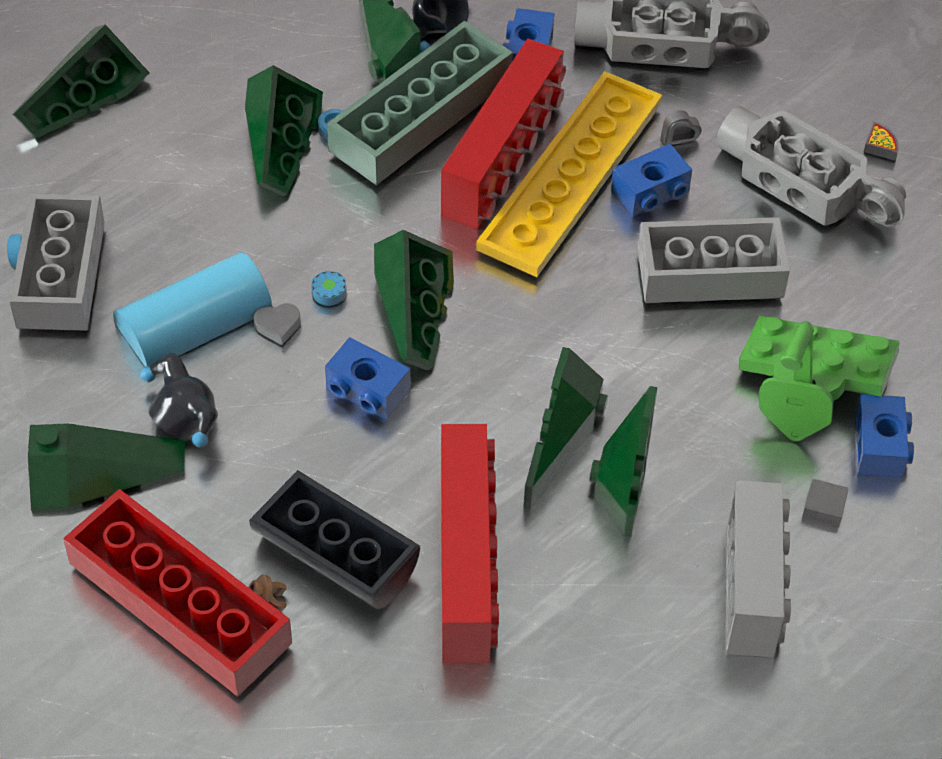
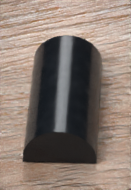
[249,470,420,609]

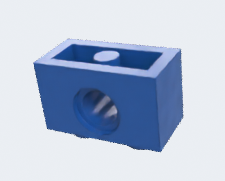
[503,8,555,61]
[611,144,693,217]
[325,337,411,420]
[855,394,914,478]

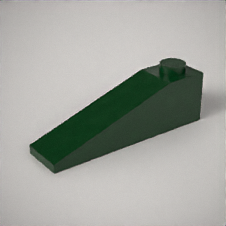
[359,0,420,83]
[12,24,150,139]
[245,65,323,197]
[374,230,454,371]
[523,347,608,509]
[589,386,658,537]
[28,423,185,513]

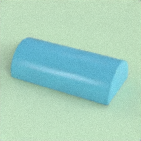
[113,252,273,367]

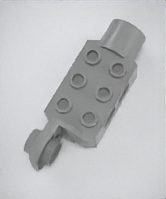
[574,0,770,68]
[716,106,907,227]

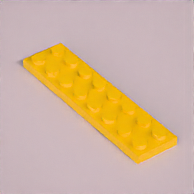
[476,71,663,277]

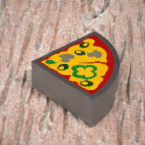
[864,122,899,161]

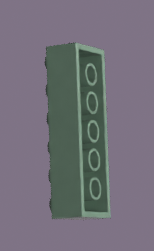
[327,21,513,185]

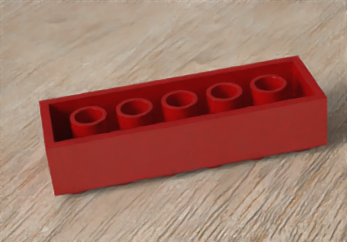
[441,38,566,230]
[441,424,499,663]
[63,489,292,697]

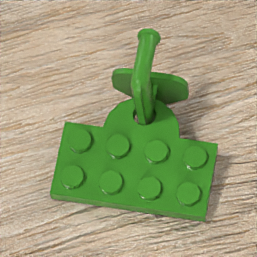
[739,315,900,442]

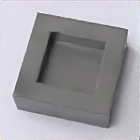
[802,478,849,526]

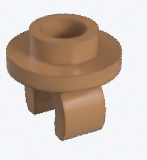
[249,574,287,612]

